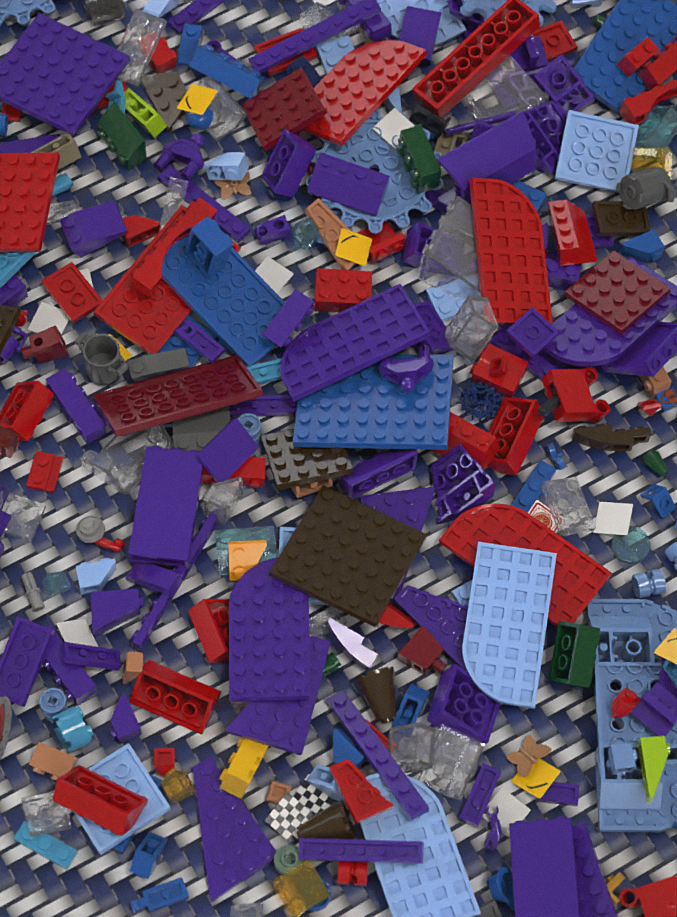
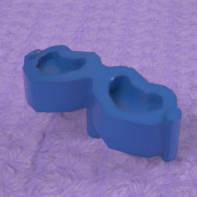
[546,443,568,470]

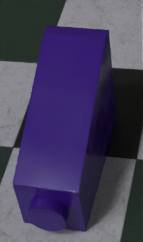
[91,589,144,636]

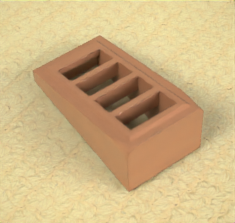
[122,652,143,684]

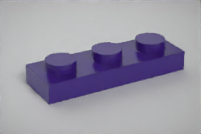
[61,642,122,671]
[459,763,502,828]

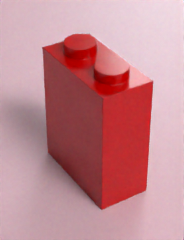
[470,343,529,398]

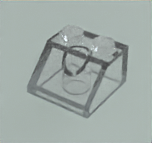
[202,477,243,525]

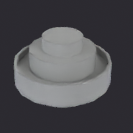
[76,516,105,543]

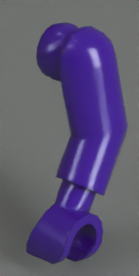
[484,805,502,851]

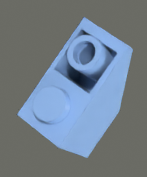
[205,152,249,180]
[76,558,116,595]

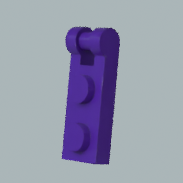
[173,318,225,364]

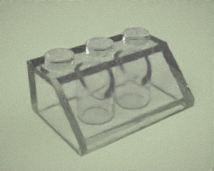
[198,78,248,141]
[444,296,498,362]
[418,724,485,800]

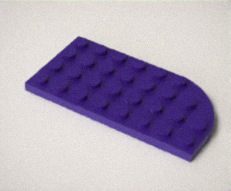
[543,256,677,366]
[280,283,431,402]
[229,558,311,702]

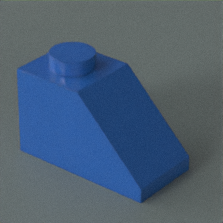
[178,23,203,66]
[620,230,665,262]
[392,684,429,734]
[333,728,367,768]
[129,832,168,879]

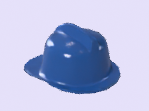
[486,867,515,911]

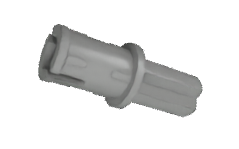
[22,572,45,612]

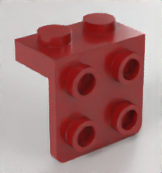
[357,220,405,264]

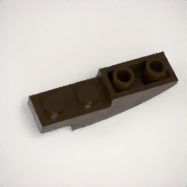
[571,424,651,452]

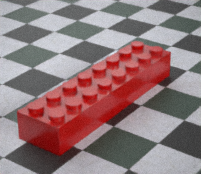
[412,0,540,118]

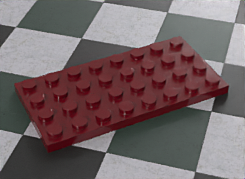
[93,355,263,437]

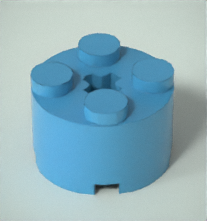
[50,706,94,754]

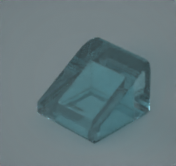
[42,571,72,597]

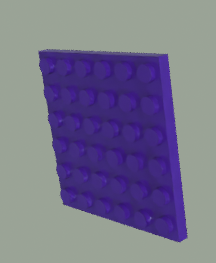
[0,13,130,136]

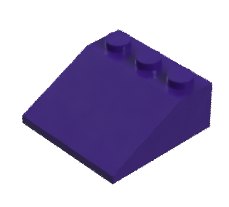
[427,664,500,744]

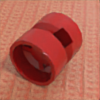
[337,861,368,886]

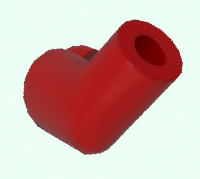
[94,537,125,552]

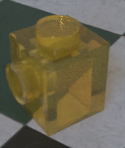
[160,769,196,803]

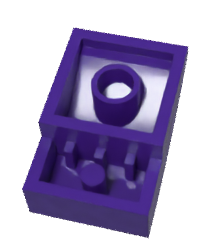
[534,55,595,119]

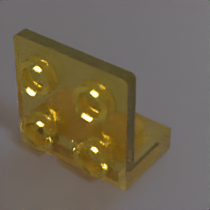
[632,147,673,180]
[273,860,330,917]

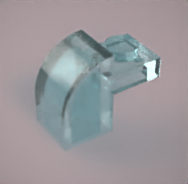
[291,217,320,249]

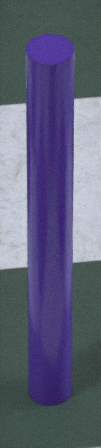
[445,110,516,136]

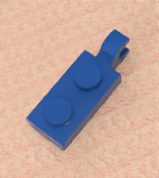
[131,877,189,913]

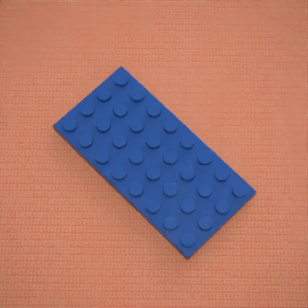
[574,0,677,119]
[162,235,304,367]

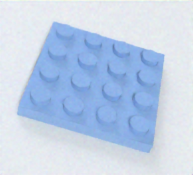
[554,110,639,193]
[74,743,171,855]

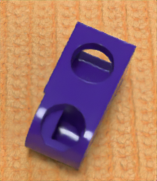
[254,215,292,245]

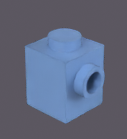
[608,741,637,775]

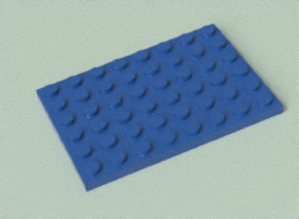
[293,354,454,450]

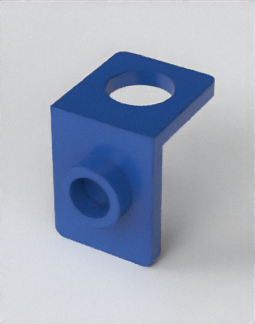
[640,484,676,518]

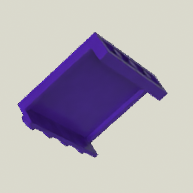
[601,322,677,377]

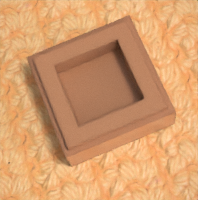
[266,780,292,805]

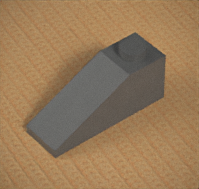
[127,348,190,382]

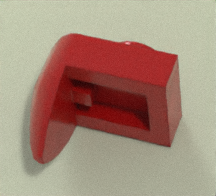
[611,687,641,718]
[154,748,175,778]

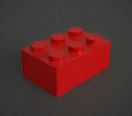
[314,268,372,313]

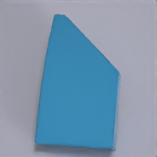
[105,80,125,115]

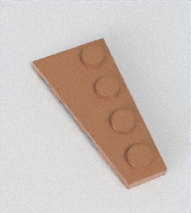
[304,198,356,270]

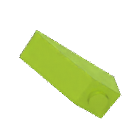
[124,88,167,138]
[637,736,670,803]

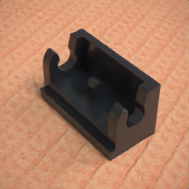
[409,100,451,137]

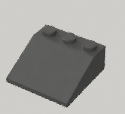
[172,405,230,451]

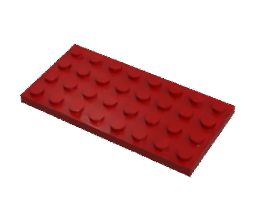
[93,205,241,355]

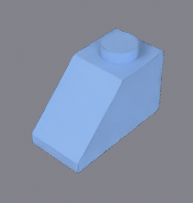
[306,764,345,802]

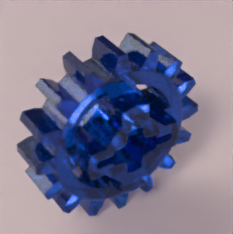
[459,381,501,422]

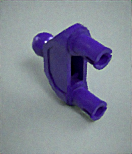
[153,133,205,181]
[379,345,434,392]

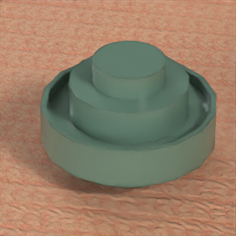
[274,844,304,876]

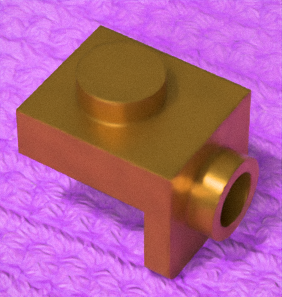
[605,872,625,907]

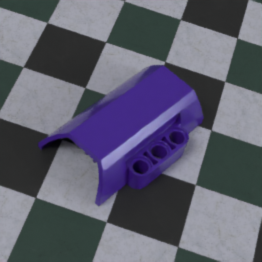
[436,112,536,210]

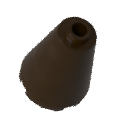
[355,666,396,724]
[296,800,356,842]

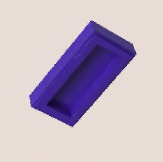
[537,782,579,806]

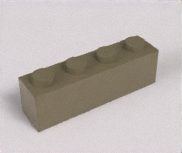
[31,133,81,171]

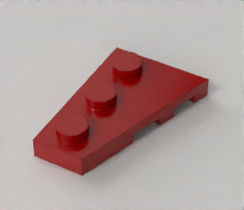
[329,759,394,824]

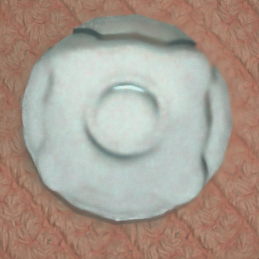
[611,526,651,564]

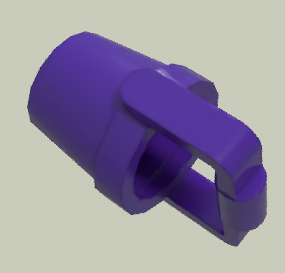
[0,326,28,364]

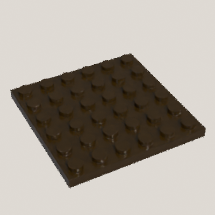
[269,485,427,627]

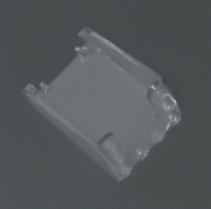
[418,196,482,310]

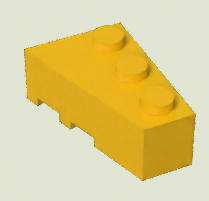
[219,737,269,799]

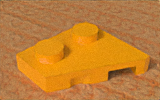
[228,540,267,581]

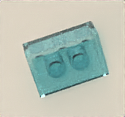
[634,105,677,159]
[215,525,277,576]

